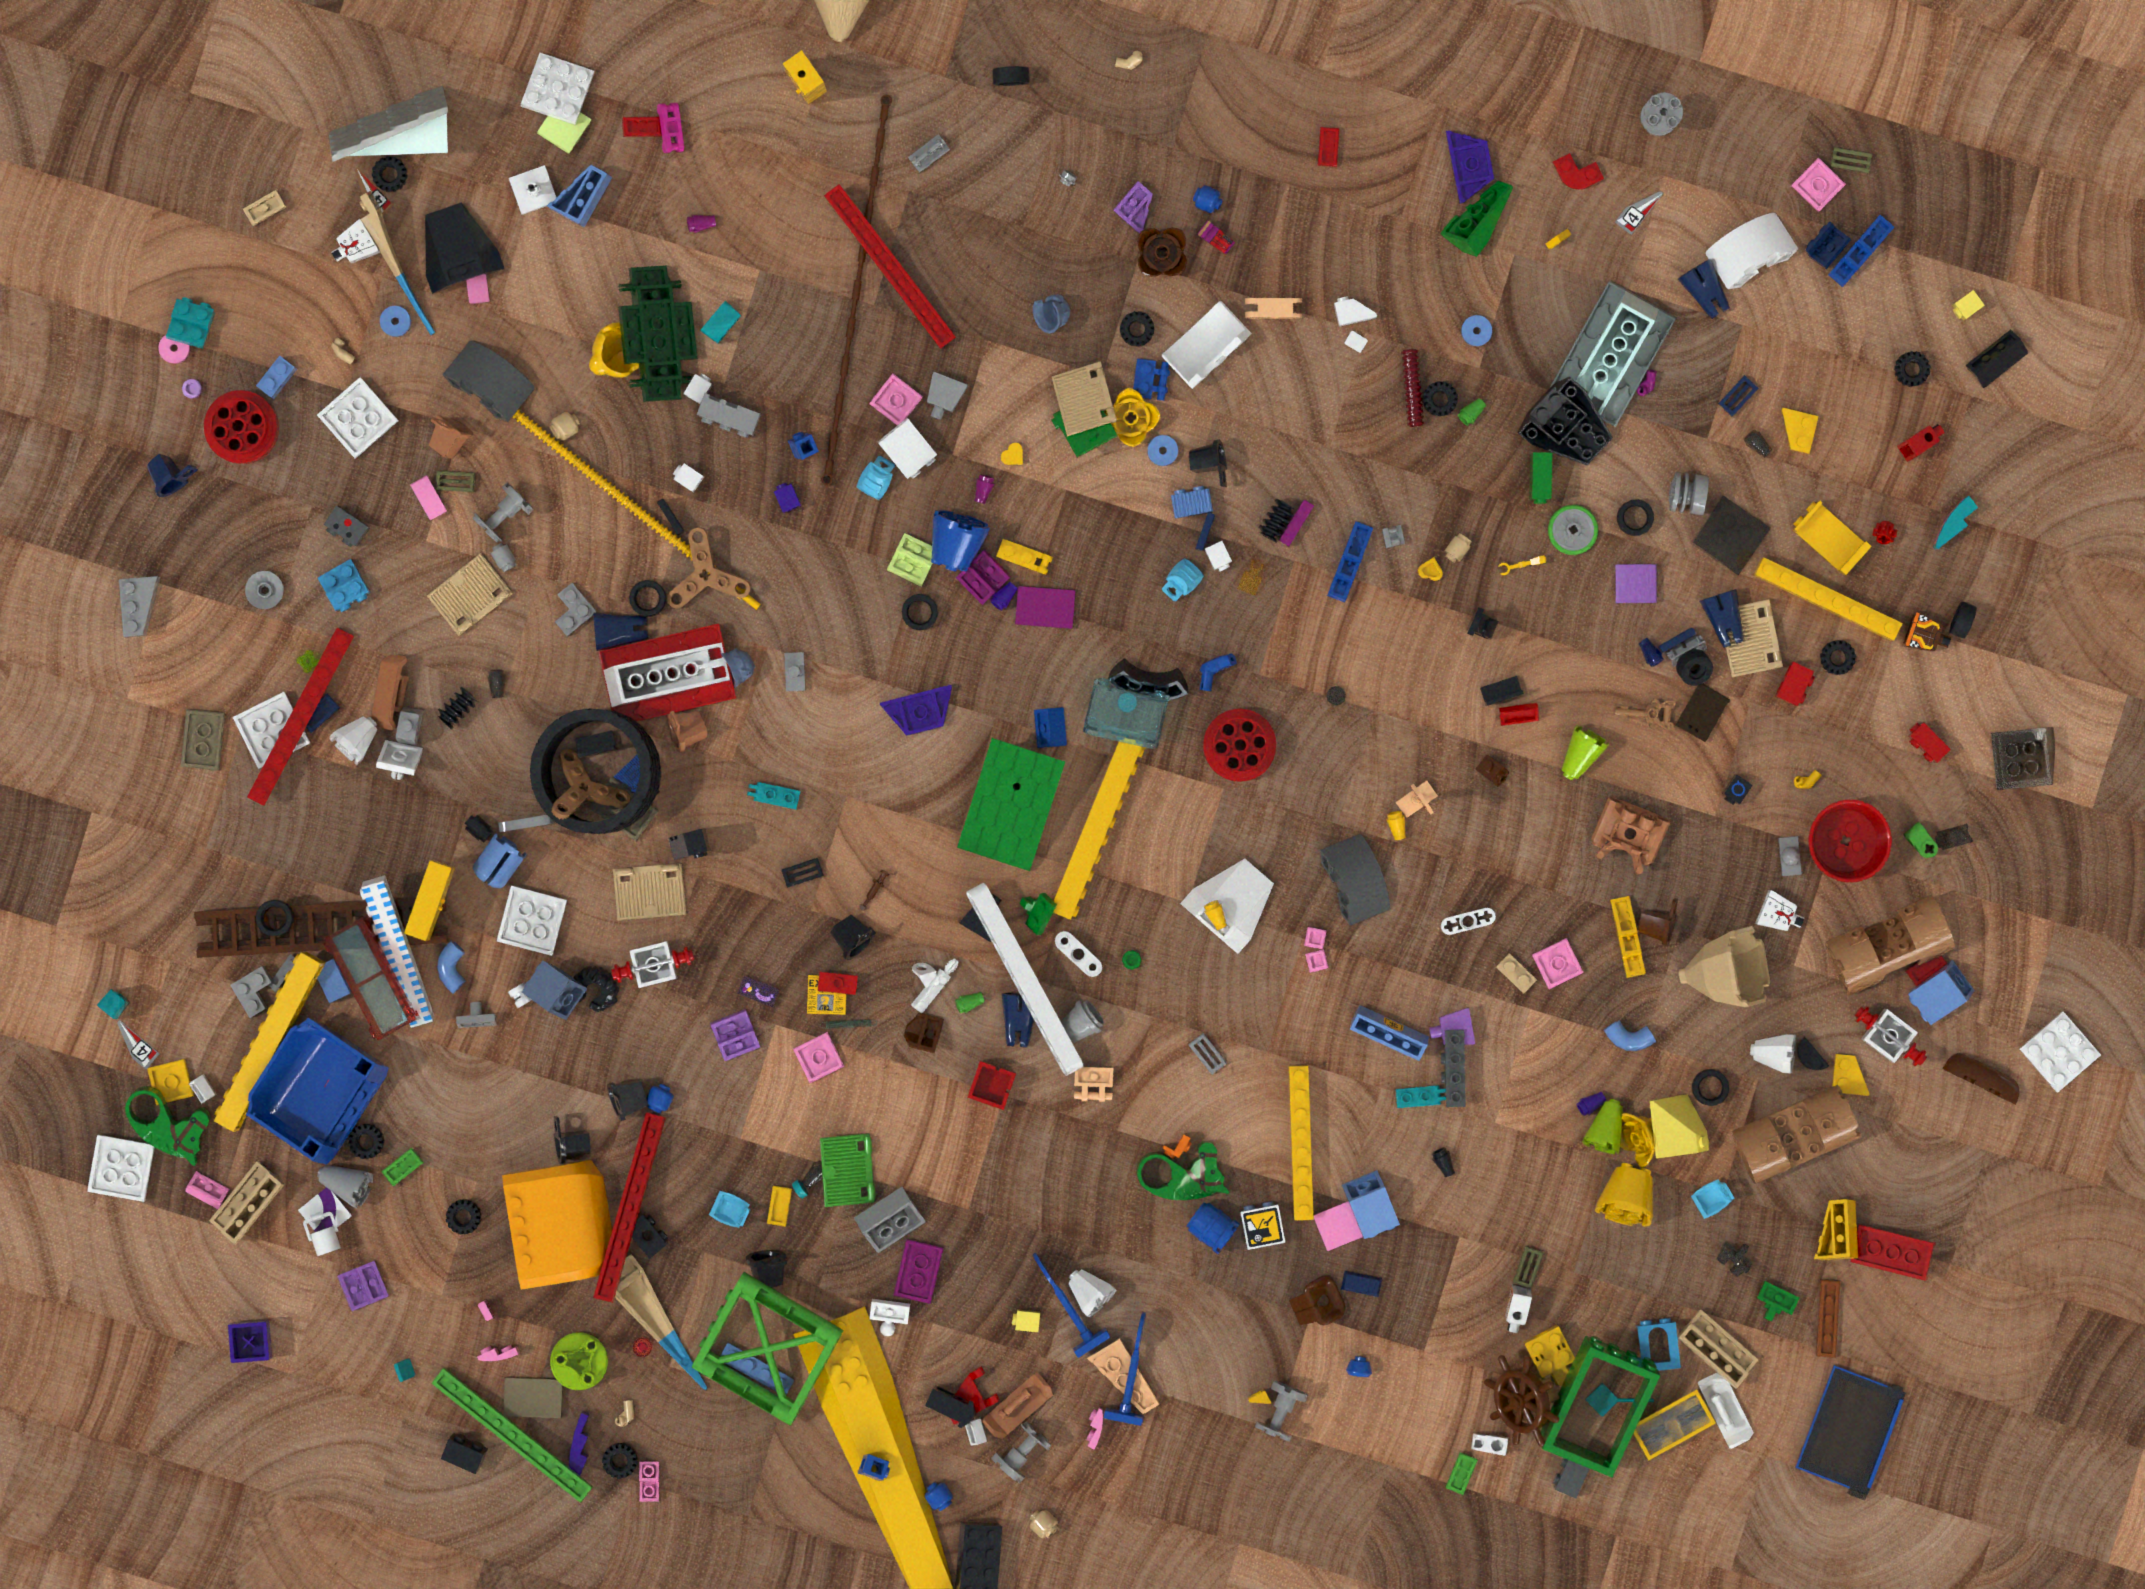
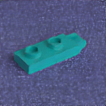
[747,782,801,810]
[1395,1085,1446,1108]

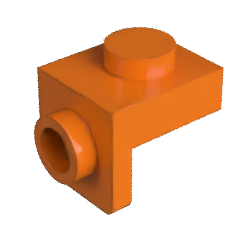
[1162,1134,1192,1159]

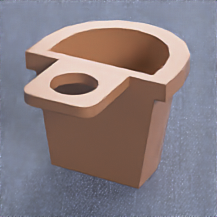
[429,415,473,459]
[667,711,707,753]

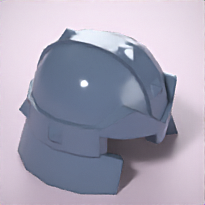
[1033,294,1071,334]
[721,648,756,688]

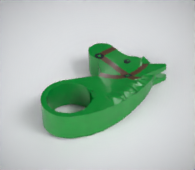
[125,1086,211,1166]
[1136,1141,1230,1200]

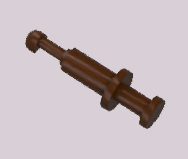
[860,870,890,910]

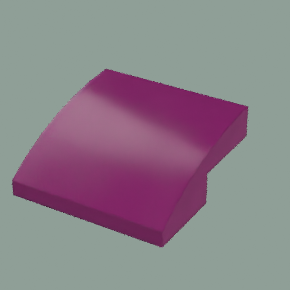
[956,549,1012,605]

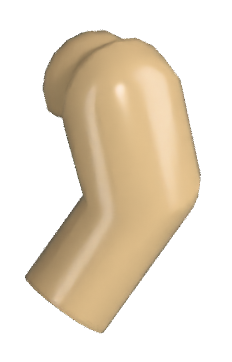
[1115,51,1143,70]
[331,338,355,364]
[615,1400,634,1427]

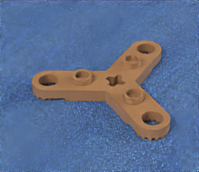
[667,527,751,608]
[551,749,631,820]

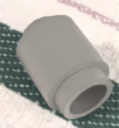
[490,543,517,572]

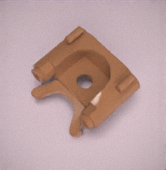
[1591,797,1670,875]

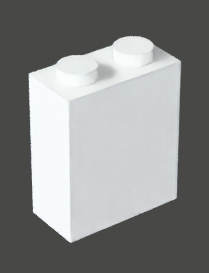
[878,418,937,479]

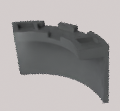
[443,341,535,422]
[1320,834,1390,925]

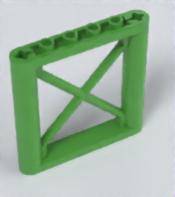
[691,1272,844,1426]

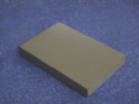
[180,709,225,770]
[589,777,658,842]
[503,1377,563,1418]

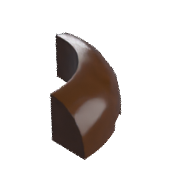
[1943,1053,2019,1105]

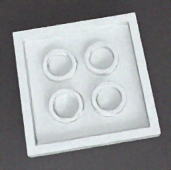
[521,53,594,125]
[317,377,399,459]
[233,692,310,769]
[497,886,567,956]
[2019,1011,2101,1093]
[87,1135,155,1202]

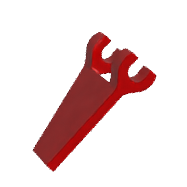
[951,1366,1000,1425]

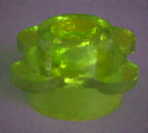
[296,650,319,673]

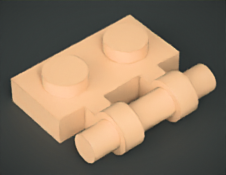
[1074,1067,1113,1102]

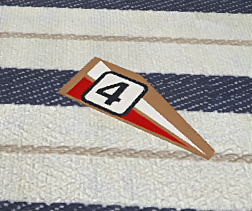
[354,168,394,215]

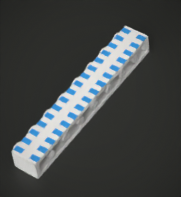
[360,875,434,1028]

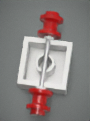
[611,941,694,988]
[1854,1006,1927,1066]

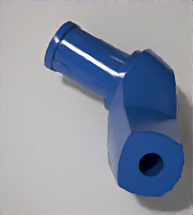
[1199,653,1237,691]

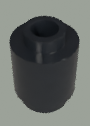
[464,815,493,843]

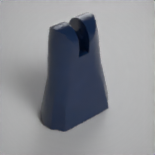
[1678,259,1730,319]
[1699,589,1744,648]
[593,612,648,651]
[1002,993,1034,1048]

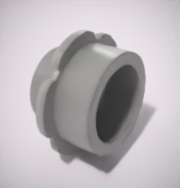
[1059,170,1077,186]

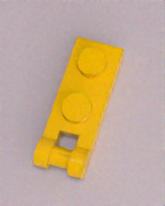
[996,539,1053,575]

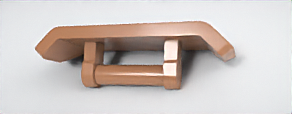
[371,655,409,730]
[981,1372,1053,1439]

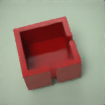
[967,1060,1016,1110]

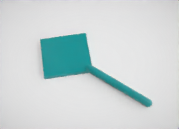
[1585,1383,1654,1417]

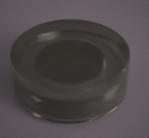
[1326,686,1346,705]

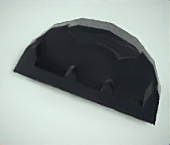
[1797,1037,1829,1070]

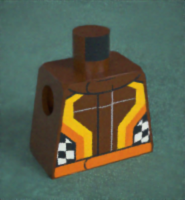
[1902,611,1951,652]

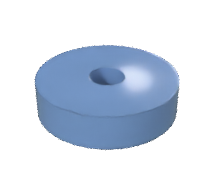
[380,306,411,337]
[1461,315,1492,347]
[1147,435,1178,466]

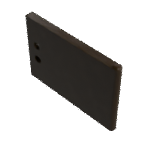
[1675,684,1730,742]

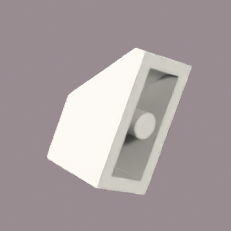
[1334,296,1377,327]

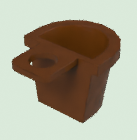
[1638,898,1678,946]

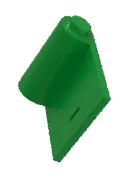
[1051,410,1118,458]

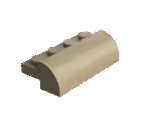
[209,1161,285,1245]
[1678,1309,1758,1389]

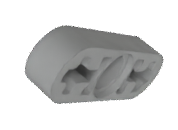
[498,815,554,832]

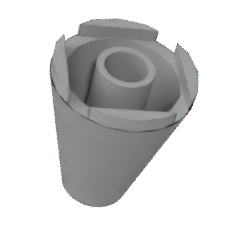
[317,1165,373,1209]

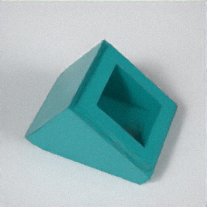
[394,1358,415,1382]

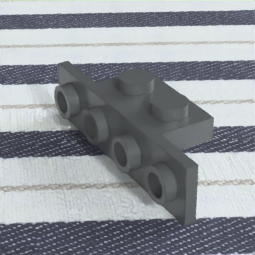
[1440,1030,1466,1107]

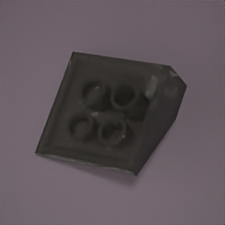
[1691,496,1770,575]
[1991,727,2055,790]

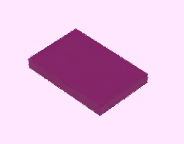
[1015,586,1075,629]
[894,1239,944,1304]

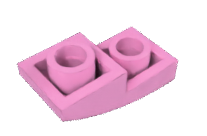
[410,475,447,520]
[477,1345,520,1361]
[1086,1407,1103,1449]
[639,1462,659,1502]

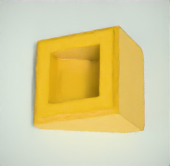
[1248,1389,1272,1404]

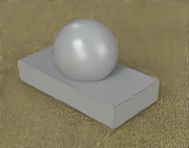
[1778,836,1802,876]

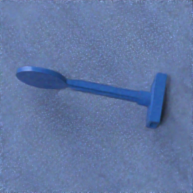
[1033,1253,1110,1358]
[1104,1312,1146,1426]

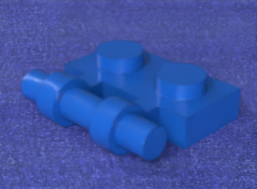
[1133,358,1170,401]

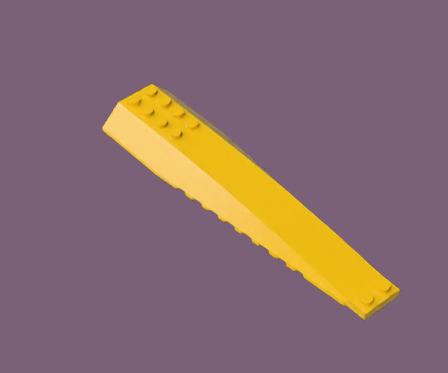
[794,1306,954,1589]

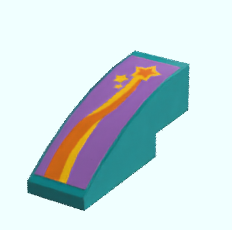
[1933,496,1978,550]

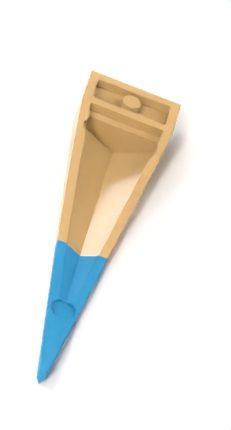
[359,191,435,335]
[615,1254,707,1390]

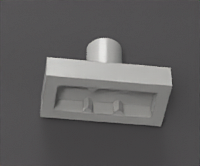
[784,652,805,692]
[456,1002,497,1028]

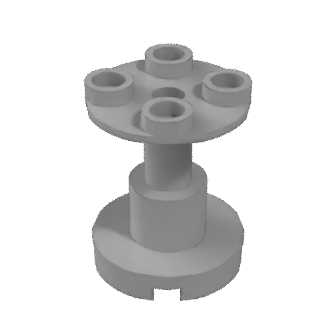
[1640,92,1683,136]
[473,482,534,543]
[1255,1381,1308,1442]
[991,1421,1051,1484]

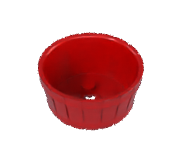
[1808,799,1892,883]

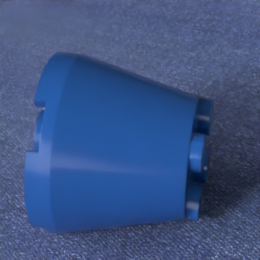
[931,510,990,572]

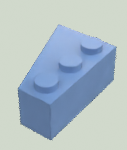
[547,165,612,228]

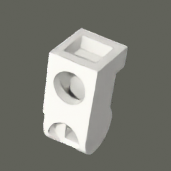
[1471,1433,1509,1456]

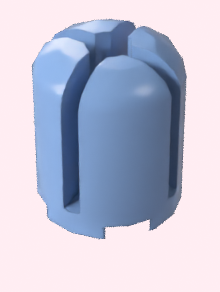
[473,833,527,888]

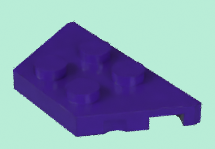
[1445,130,1494,204]
[880,685,952,736]

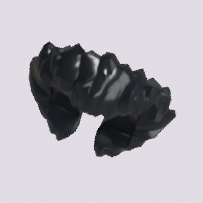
[573,966,619,1012]

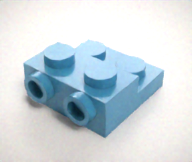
[318,559,370,612]

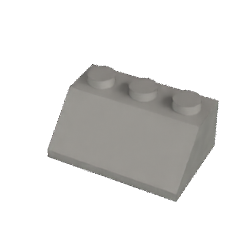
[854,1187,926,1253]

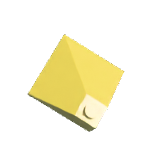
[1650,1094,1709,1158]

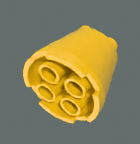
[1595,1163,1653,1227]

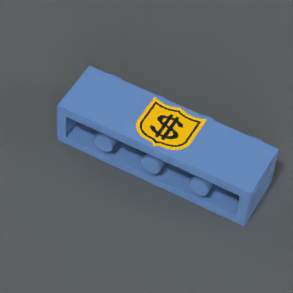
[1350,1005,1429,1061]

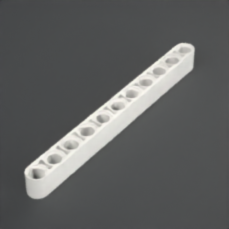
[966,883,1083,1076]

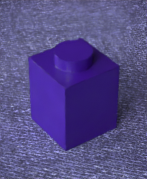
[774,482,801,513]

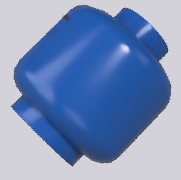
[1193,185,1223,213]
[646,1083,674,1113]
[924,1481,953,1511]

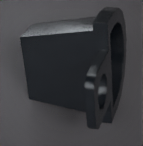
[1189,439,1227,488]
[831,915,876,961]
[607,1080,648,1121]
[554,1116,591,1164]
[746,1250,787,1288]

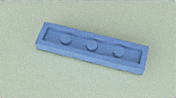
[720,1342,795,1395]

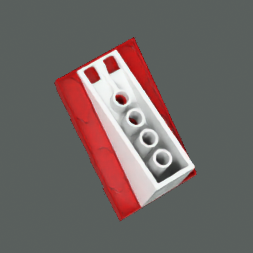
[598,623,736,722]

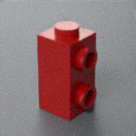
[1908,722,1951,763]

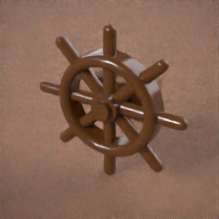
[1484,1355,1560,1447]

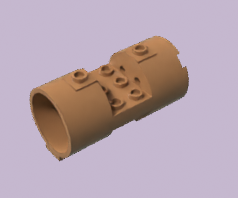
[1825,895,1955,996]
[1731,1085,1861,1184]

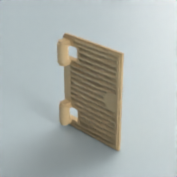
[1052,361,1117,436]
[427,553,513,636]
[1726,599,1783,677]
[613,863,686,921]

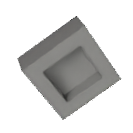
[1382,525,1405,548]

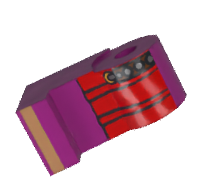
[1197,221,1235,255]

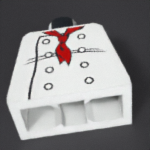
[331,219,380,263]
[1755,890,1804,931]

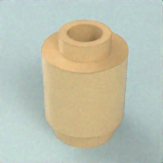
[1444,533,1471,563]

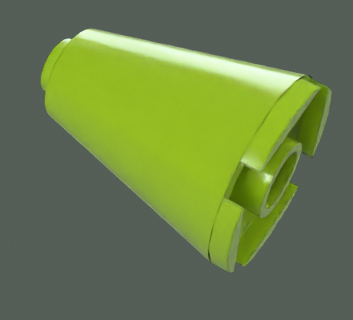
[1561,725,1609,780]
[1582,1099,1623,1154]

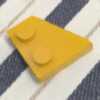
[1781,408,1819,454]
[1832,1054,1869,1096]

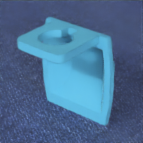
[857,456,895,500]
[1162,558,1204,601]
[1691,1179,1735,1219]
[709,1191,750,1228]

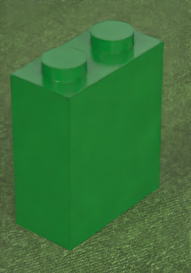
[1529,452,1552,504]

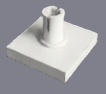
[509,165,557,215]
[376,740,423,780]

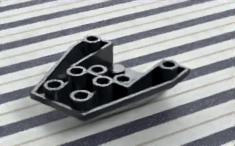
[425,202,505,294]
[1518,376,1613,465]

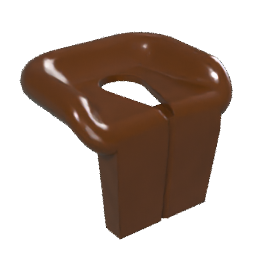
[1289,1275,1345,1325]

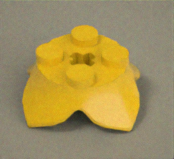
[1104,388,1160,447]
[1620,1113,1655,1168]

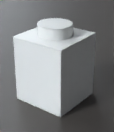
[683,373,713,404]
[673,463,704,493]
[1204,541,1232,572]

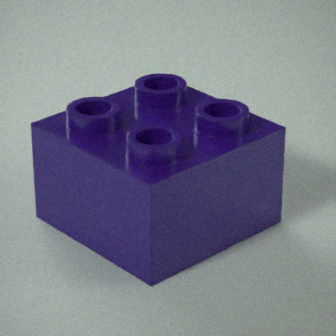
[228,1320,272,1363]

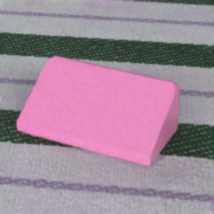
[466,274,490,304]
[186,1171,230,1209]

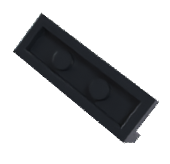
[1966,329,2028,388]

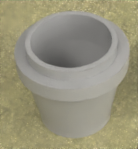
[1060,999,1104,1043]

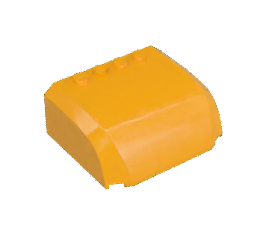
[502,1159,612,1290]

